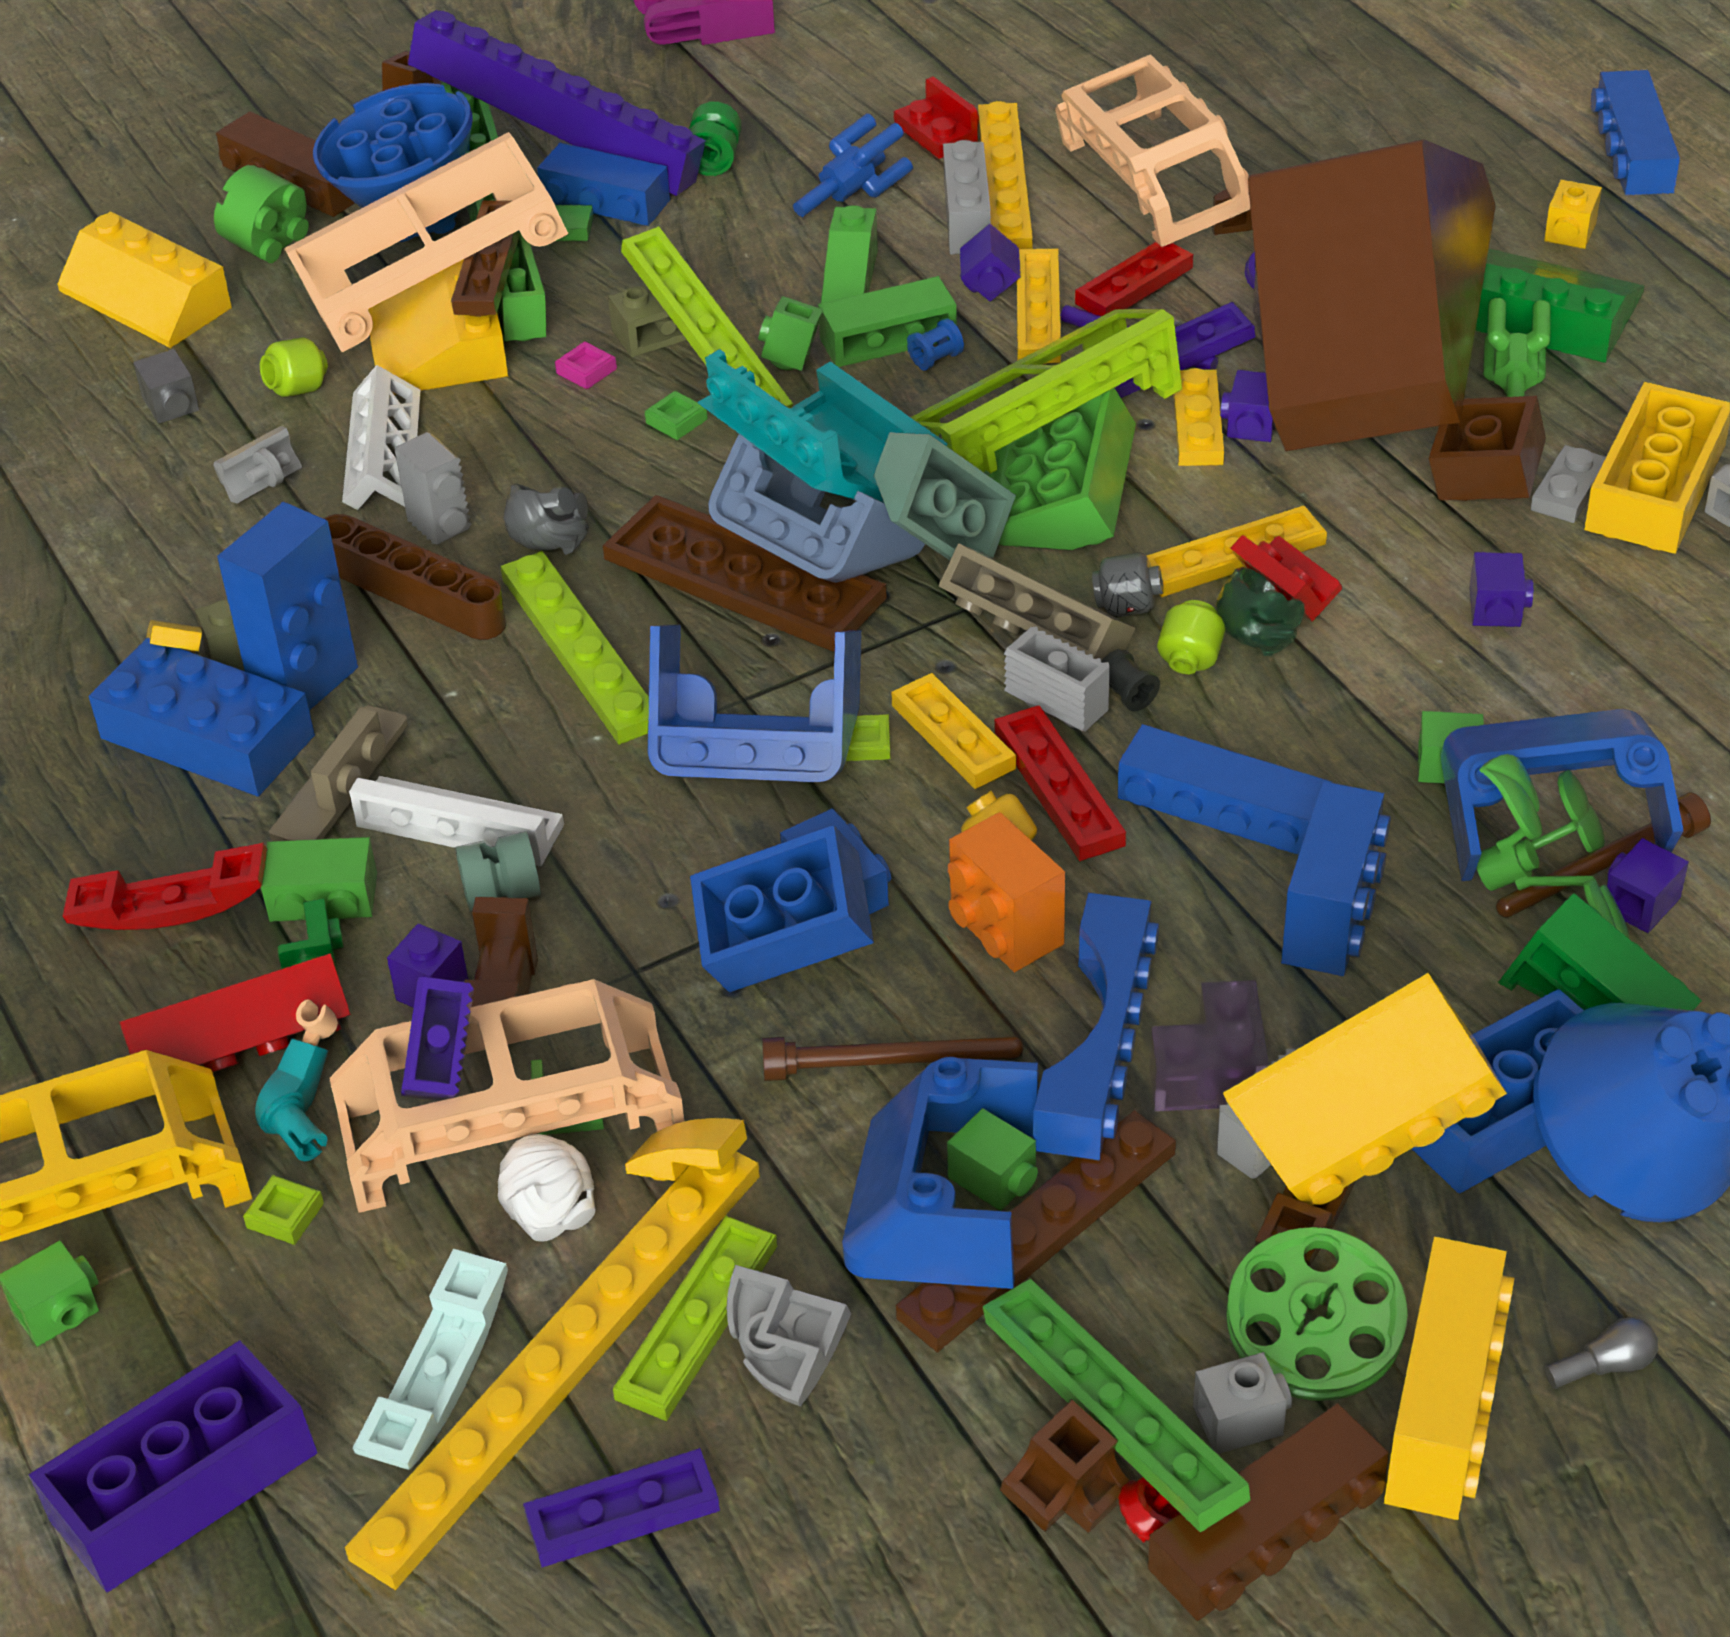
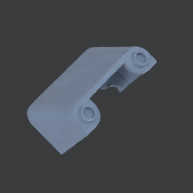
[709,434,925,583]

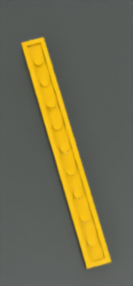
[345,1151,760,1591]

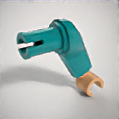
[255,999,338,1162]

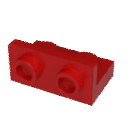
[894,76,979,159]
[1230,534,1343,622]

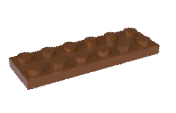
[602,495,887,652]

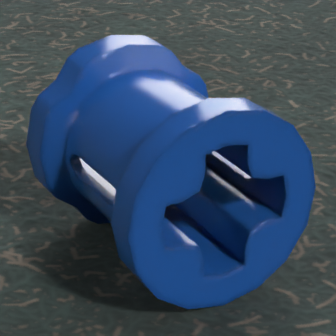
[907,318,964,371]

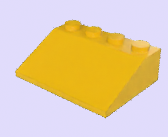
[368,259,508,395]
[1223,973,1507,1205]

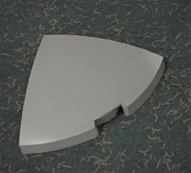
[727,1265,851,1407]

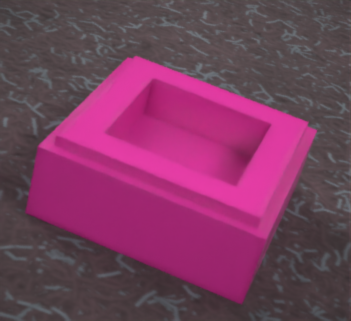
[555,341,617,389]

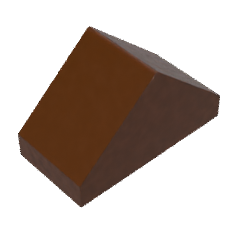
[1248,139,1496,451]

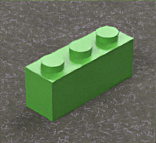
[818,276,957,367]

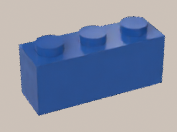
[537,143,670,226]

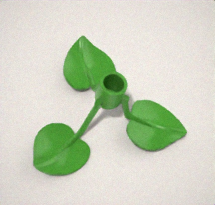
[1477,754,1630,939]

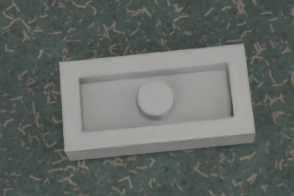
[1531,445,1606,523]

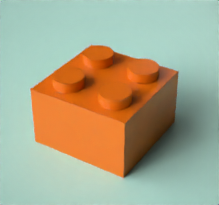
[948,812,1065,973]

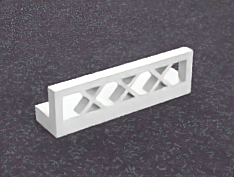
[342,365,421,510]
[349,776,564,866]

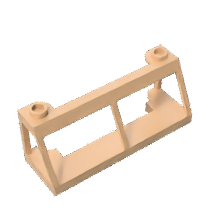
[284,132,568,352]

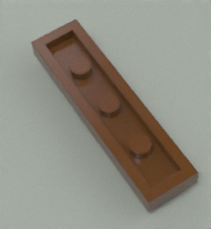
[451,200,520,317]

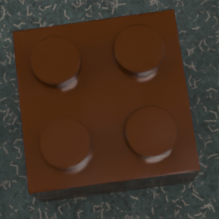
[1429,396,1546,501]

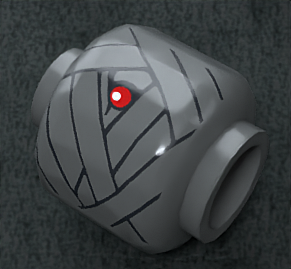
[1092,552,1164,618]

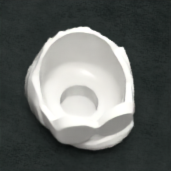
[498,1134,596,1242]

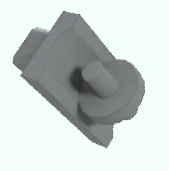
[214,426,302,503]

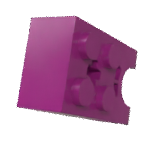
[633,0,775,45]

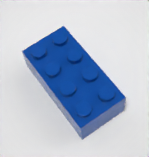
[89,637,315,797]

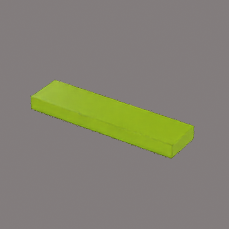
[613,1216,777,1422]

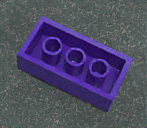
[28,1340,318,1593]

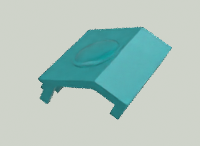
[697,349,947,502]

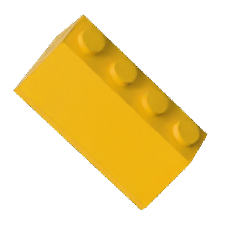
[57,211,232,348]

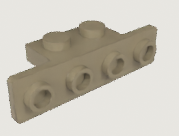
[269,705,408,841]

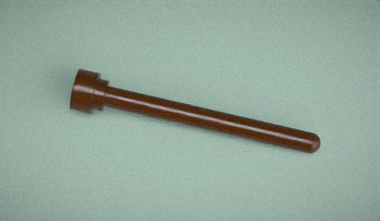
[1496,792,1711,917]
[762,1037,1024,1081]

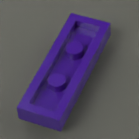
[523,1448,720,1567]

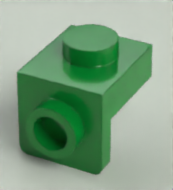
[277,898,344,974]

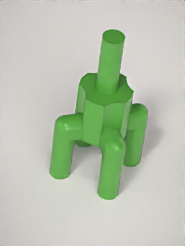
[1483,298,1551,397]

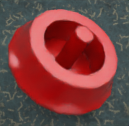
[1118,1477,1180,1543]

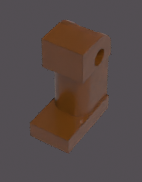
[464,897,538,1007]

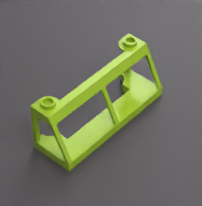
[911,309,1182,474]

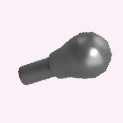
[1545,1317,1658,1389]

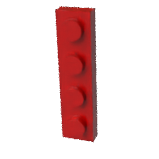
[994,705,1126,862]

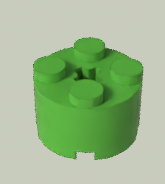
[214,165,309,263]

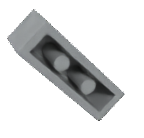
[943,140,991,254]

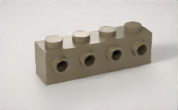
[939,543,1136,662]

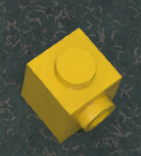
[1544,180,1602,249]

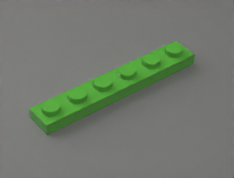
[983,1279,1251,1532]

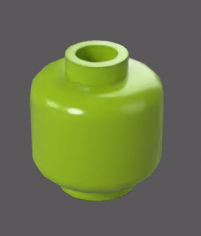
[260,337,328,397]
[1157,600,1226,674]

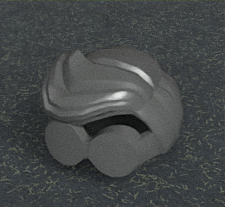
[503,483,589,555]

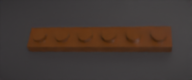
[896,1110,1176,1353]

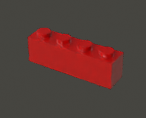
[119,953,351,1072]

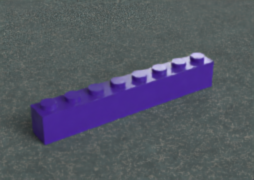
[408,10,706,196]

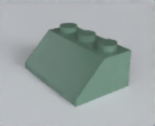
[874,432,1016,560]

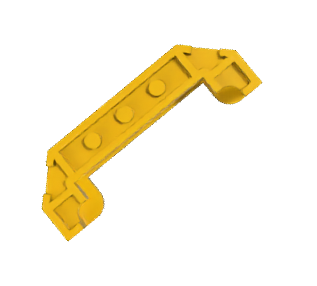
[0,1050,252,1242]

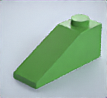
[821,205,878,303]

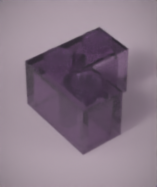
[1150,980,1269,1111]

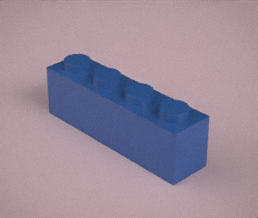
[1591,70,1680,195]
[1118,724,1332,855]

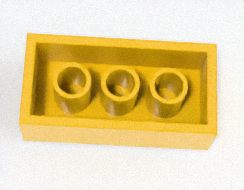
[1584,382,1730,554]
[1384,1236,1515,1520]

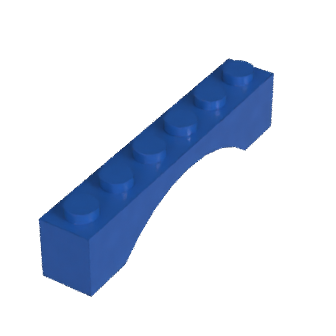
[1033,893,1159,1160]

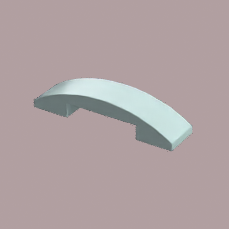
[353,1249,508,1470]

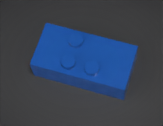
[217,502,358,711]
[1412,989,1584,1194]

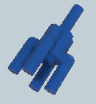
[793,113,913,217]

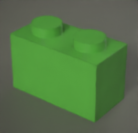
[261,837,377,922]

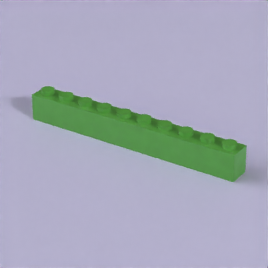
[440,80,546,341]

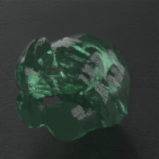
[1216,567,1305,656]

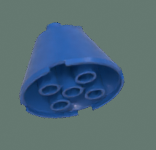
[313,83,473,242]
[1533,1003,1730,1222]

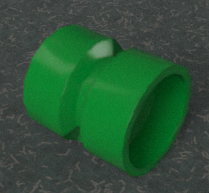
[689,101,742,176]

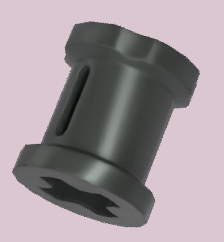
[1101,649,1160,711]

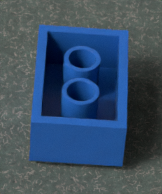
[1281,781,1391,977]
[690,825,874,992]

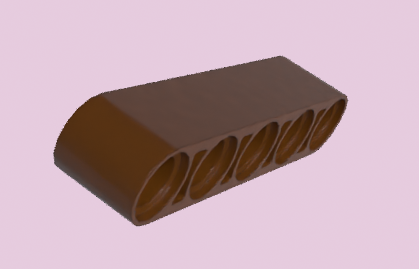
[323,514,506,640]

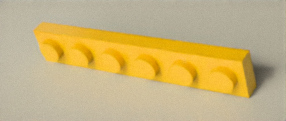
[978,101,1033,249]

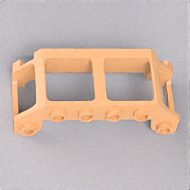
[1055,54,1251,247]
[330,979,684,1213]

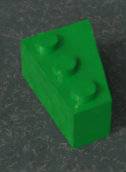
[1498,893,1702,1011]

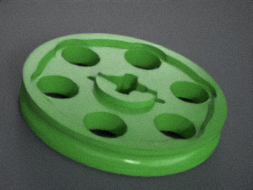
[1226,1227,1407,1401]

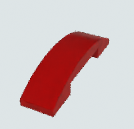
[63,842,267,930]

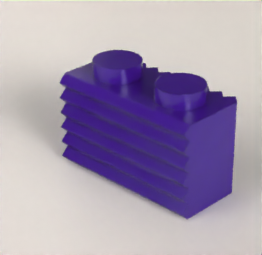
[401,977,474,1101]

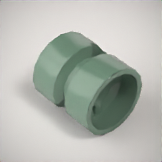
[455,831,541,912]

